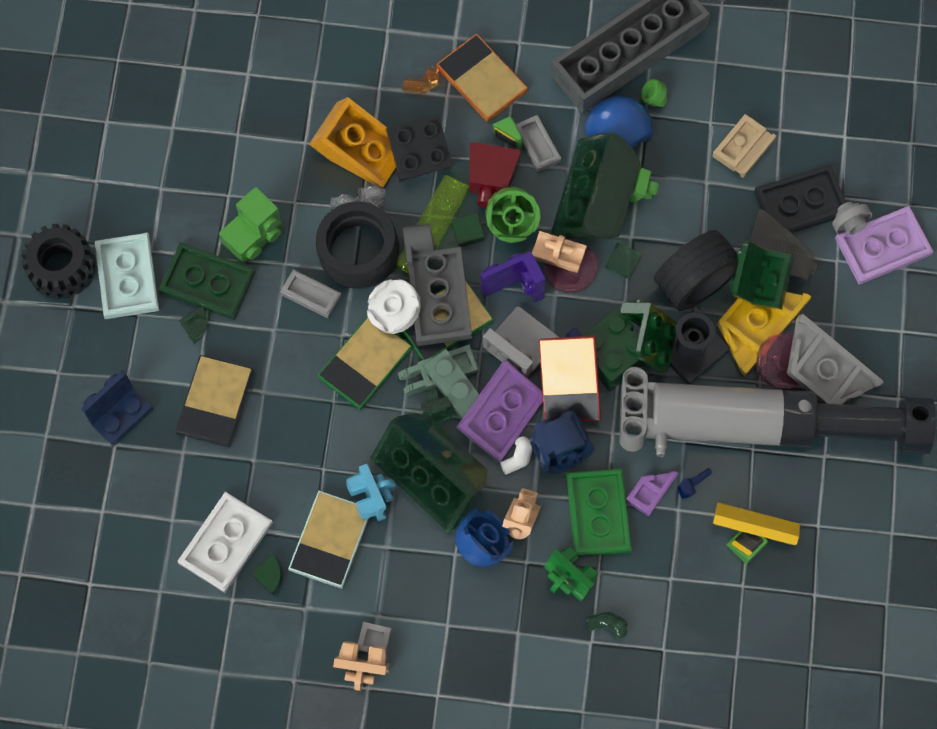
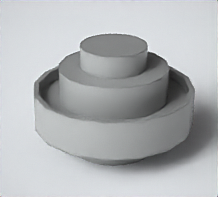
[832,202,872,235]

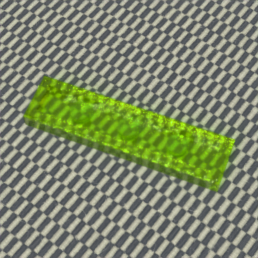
[395,175,469,273]

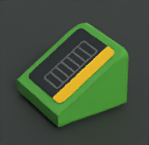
[493,116,523,150]
[726,531,768,565]

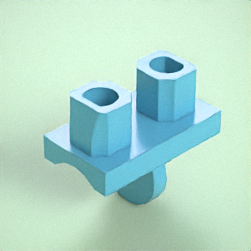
[346,464,397,521]

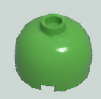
[485,186,540,243]

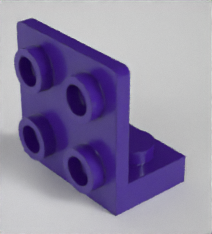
[481,251,545,302]

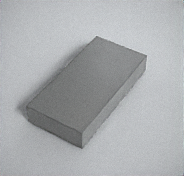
[516,115,562,173]
[280,269,341,319]

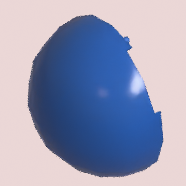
[585,95,653,161]

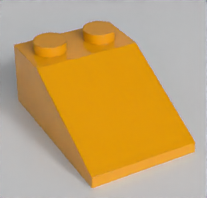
[309,97,396,188]

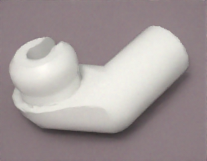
[500,436,533,475]

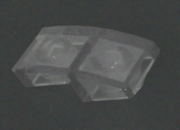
[330,186,387,210]

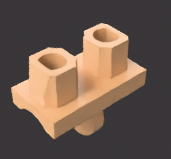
[532,231,586,273]
[502,488,541,539]
[333,641,390,691]

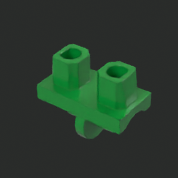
[544,547,598,601]

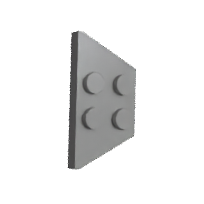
[787,314,884,404]

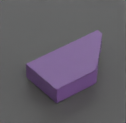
[626,471,678,517]

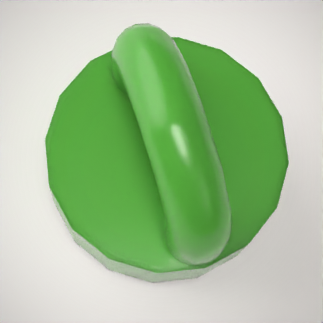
[641,79,667,107]

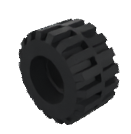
[21,224,95,299]

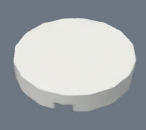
[367,279,421,334]

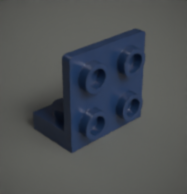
[81,371,154,447]

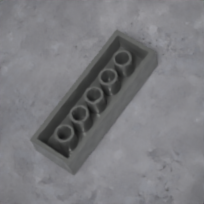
[550,0,710,114]

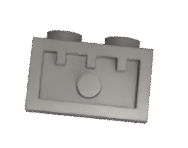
[483,306,558,378]

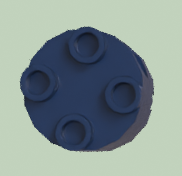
[529,411,594,474]

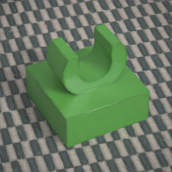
[625,168,659,204]

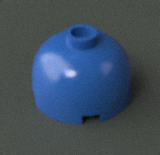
[455,509,513,567]

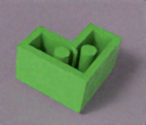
[219,187,283,264]

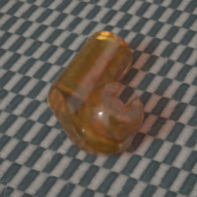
[403,67,440,93]

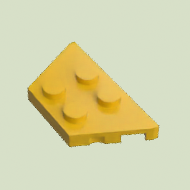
[717,292,811,376]

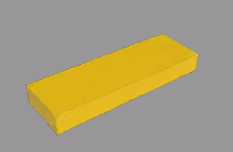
[713,502,800,545]

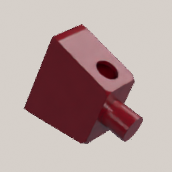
[469,142,521,208]

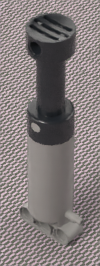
[619,367,936,457]

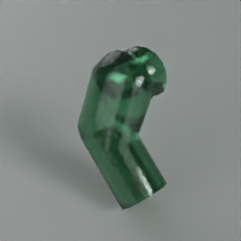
[585,612,628,638]

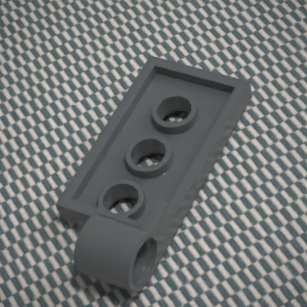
[403,223,472,346]

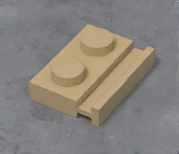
[712,114,776,179]

